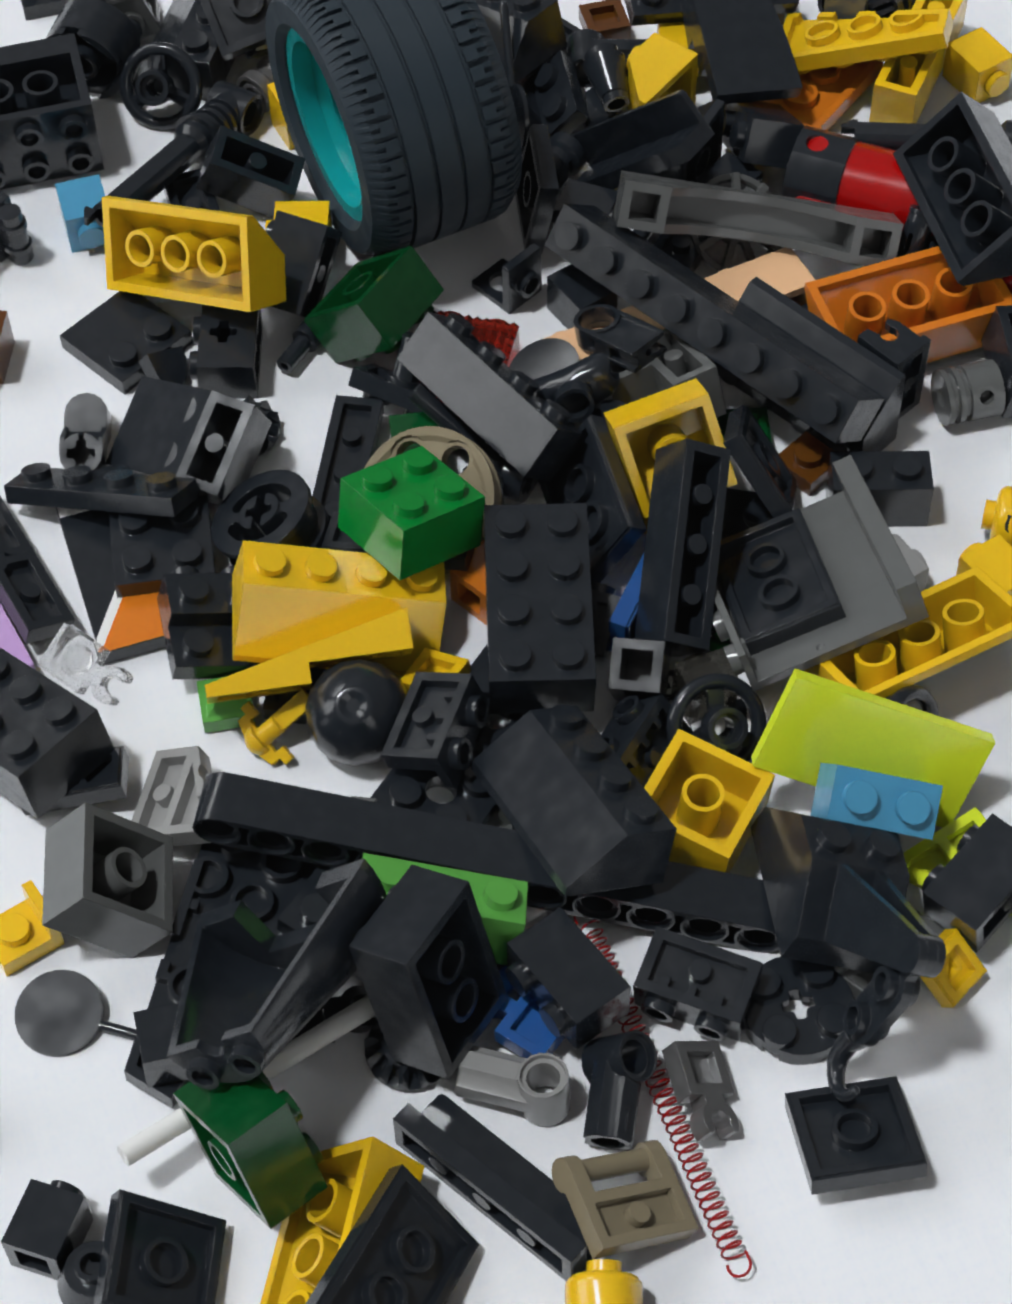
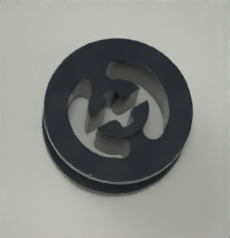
[211,470,329,565]

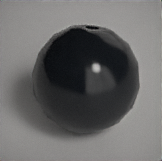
[304,659,408,766]

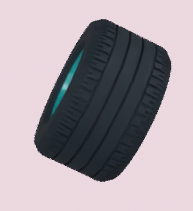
[265,0,522,258]

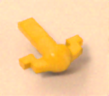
[238,689,309,765]

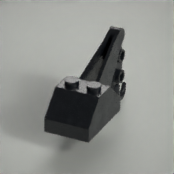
[750,807,946,1102]

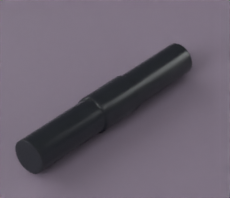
[408,383,506,474]

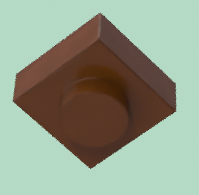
[579,0,631,39]
[779,431,835,496]

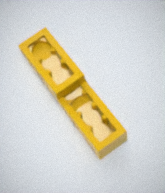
[205,607,413,704]

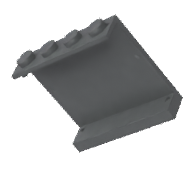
[712,455,929,692]

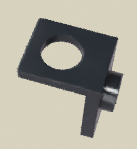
[472,243,542,314]

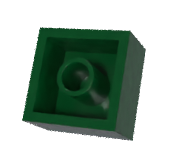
[304,246,444,363]
[173,1071,328,1229]

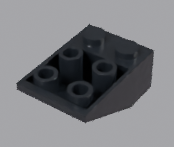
[105,376,272,506]

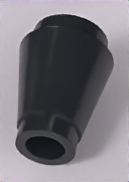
[583,43,630,112]

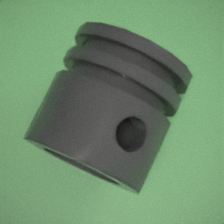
[931,359,1006,426]

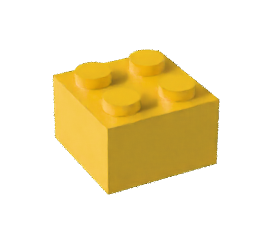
[644,729,775,873]

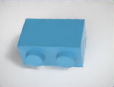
[810,763,943,840]

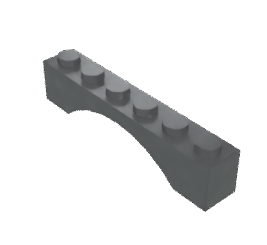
[613,170,904,266]

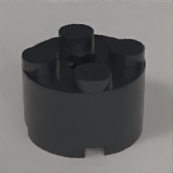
[45,0,143,99]

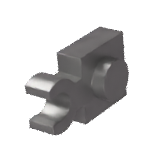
[662,1041,739,1141]

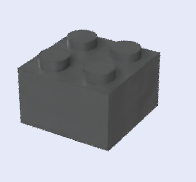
[42,802,173,958]

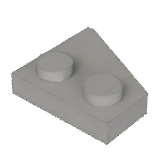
[131,746,212,846]

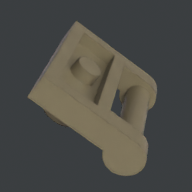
[551,1140,699,1259]

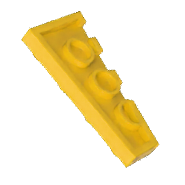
[783,9,953,75]

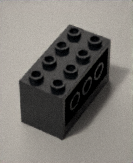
[0,33,104,190]

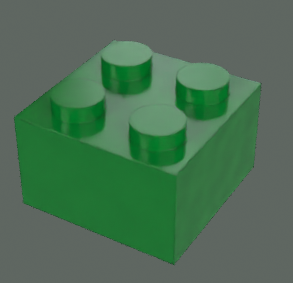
[338,446,485,580]

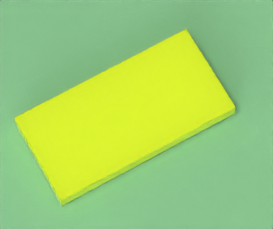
[751,668,996,828]

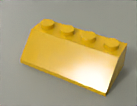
[102,196,286,312]
[232,540,446,676]
[805,566,1012,698]
[260,1136,424,1304]

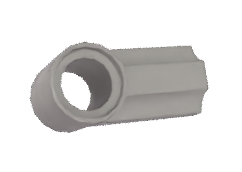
[455,1046,571,1127]

